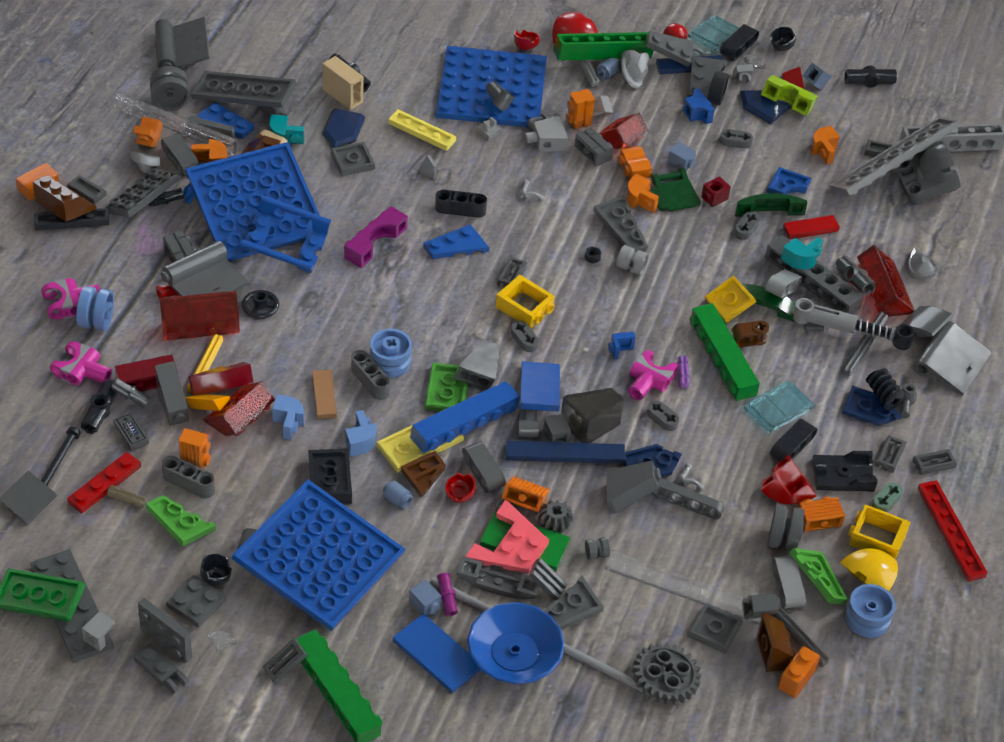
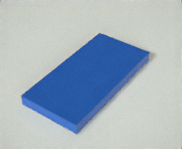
[520,361,560,412]
[393,613,481,694]

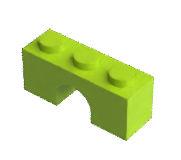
[761,75,818,116]

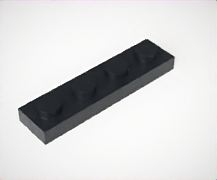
[34,208,109,230]

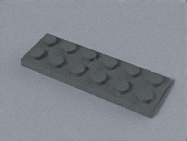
[190,71,297,108]
[30,549,114,663]

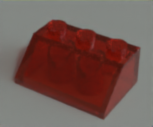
[203,381,275,436]

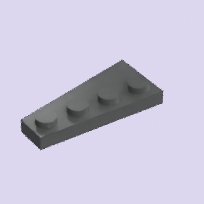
[593,195,648,252]

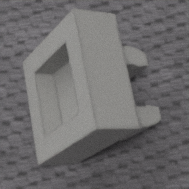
[732,64,754,83]
[477,117,501,141]

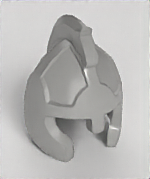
[621,50,649,89]

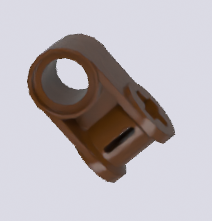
[731,320,769,348]

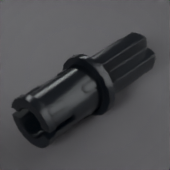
[148,187,184,207]

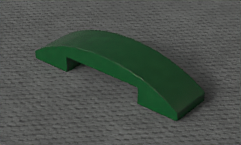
[735,193,808,217]
[741,283,795,322]

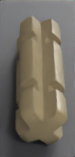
[107,485,146,508]

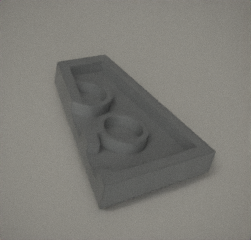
[645,31,693,67]

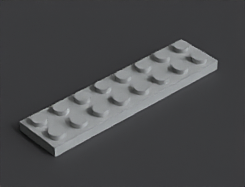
[829,116,961,196]

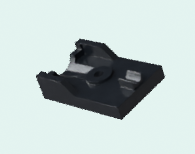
[308,448,352,504]
[812,451,878,492]

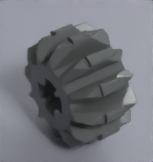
[539,499,573,533]

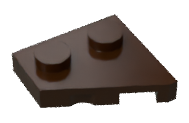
[401,451,446,497]

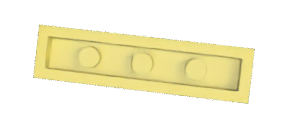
[388,109,456,151]

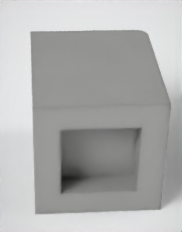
[593,96,613,118]
[82,611,115,651]

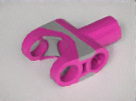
[41,278,100,319]
[49,341,112,386]
[628,350,678,401]

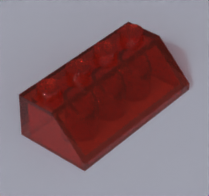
[857,245,915,317]
[159,291,240,341]

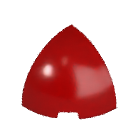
[552,12,598,44]
[761,455,817,504]

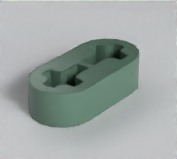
[872,483,903,512]

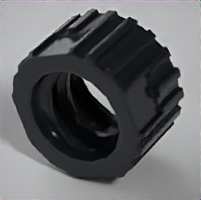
[585,246,601,263]

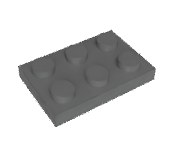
[138,598,192,663]

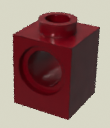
[701,176,731,207]

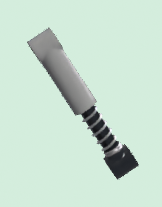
[793,298,915,350]

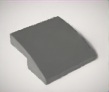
[901,306,953,337]

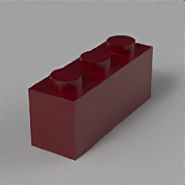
[115,354,178,396]

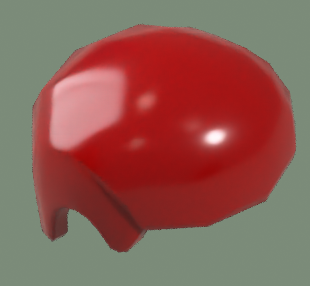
[663,23,688,40]
[514,29,540,51]
[445,473,476,503]

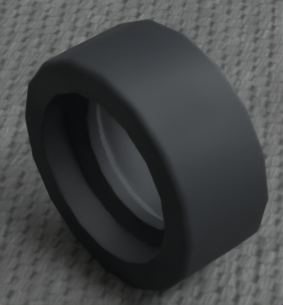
[707,71,729,105]

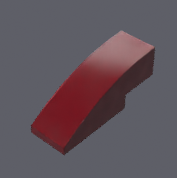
[188,362,254,395]

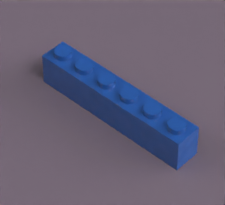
[410,381,520,453]

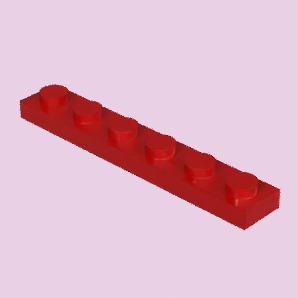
[918,480,988,582]

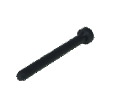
[41,426,81,486]

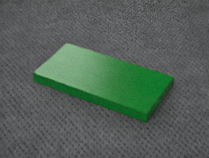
[480,512,571,571]
[0,568,86,622]

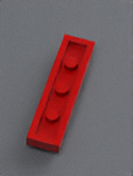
[67,452,141,514]

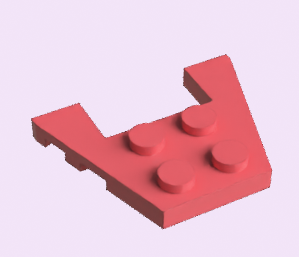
[466,500,549,574]

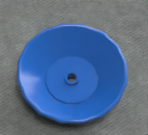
[467,602,565,684]

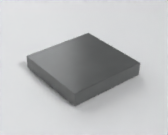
[331,142,375,176]
[0,471,57,525]
[687,603,743,654]

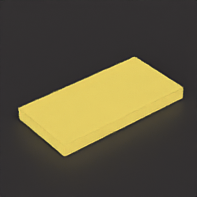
[376,425,464,473]

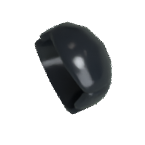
[770,26,796,51]
[200,554,232,586]

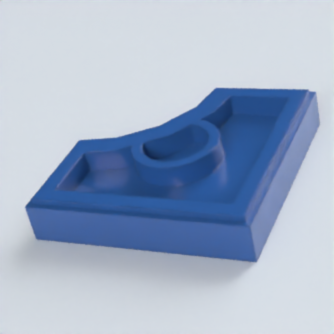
[767,167,812,195]

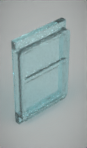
[688,15,739,51]
[744,381,816,433]

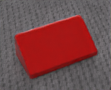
[782,67,804,89]

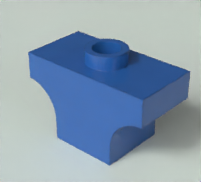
[683,88,715,124]

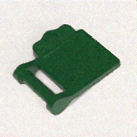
[651,168,701,212]

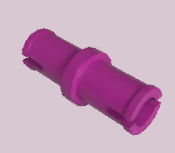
[436,572,458,616]

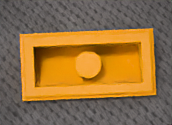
[185,394,230,411]

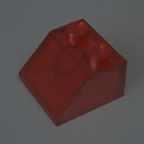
[599,112,649,149]

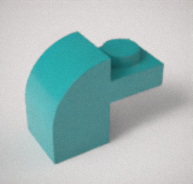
[270,115,305,144]
[781,237,823,269]

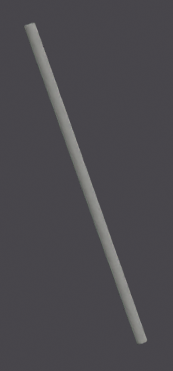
[429,577,650,695]

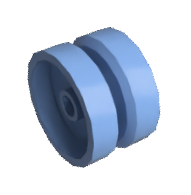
[76,286,114,331]
[370,329,412,377]
[845,584,896,638]

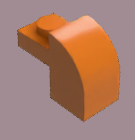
[133,116,163,147]
[811,125,840,165]
[191,139,228,162]
[626,173,659,213]

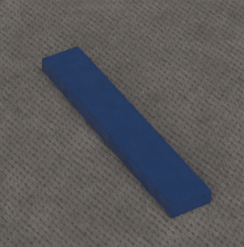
[506,441,625,464]

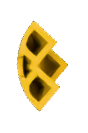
[840,548,898,591]

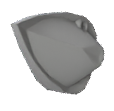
[129,152,160,173]
[907,248,938,280]

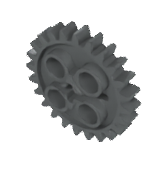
[632,642,702,705]

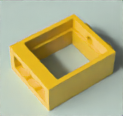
[496,275,555,328]
[848,504,911,560]

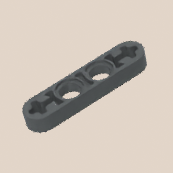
[651,479,725,519]

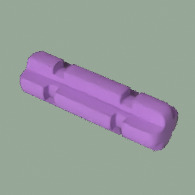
[678,356,690,388]

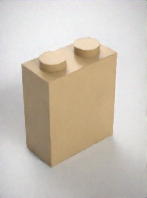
[322,56,364,110]

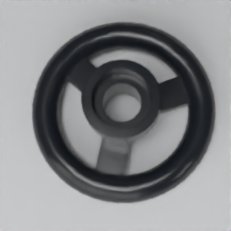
[242,290,279,319]

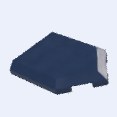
[740,90,791,124]
[322,108,365,148]
[842,385,902,426]
[623,444,682,478]

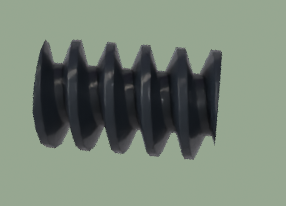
[865,368,904,410]

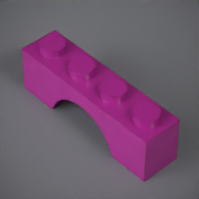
[344,206,408,268]

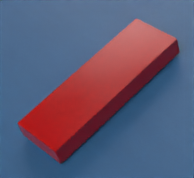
[783,215,840,240]

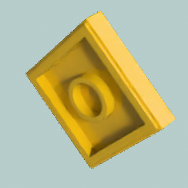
[704,275,756,324]

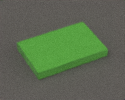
[425,362,468,412]

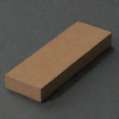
[312,370,337,419]

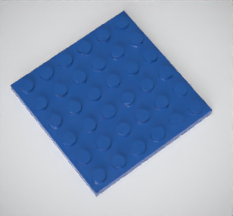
[436,46,547,127]
[186,142,320,261]
[232,480,405,632]

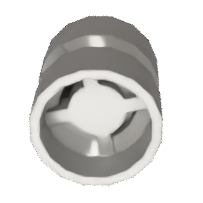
[616,245,649,276]

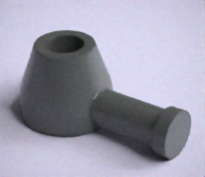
[900,384,917,418]

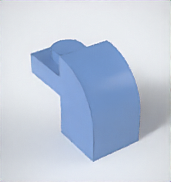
[273,394,304,440]
[345,410,377,457]

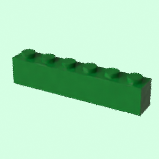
[553,32,654,61]
[689,303,760,401]
[293,629,383,742]

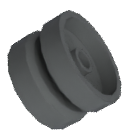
[149,66,189,111]
[767,503,805,551]

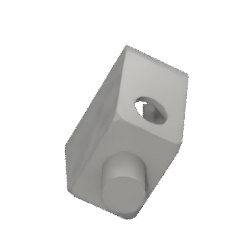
[525,116,568,151]

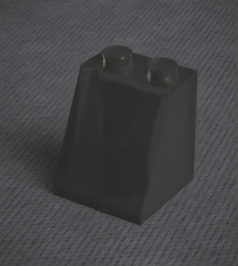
[561,388,624,443]

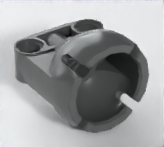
[897,143,961,205]

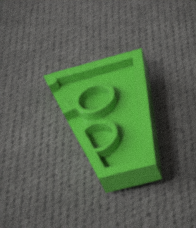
[146,495,216,547]
[789,548,848,605]

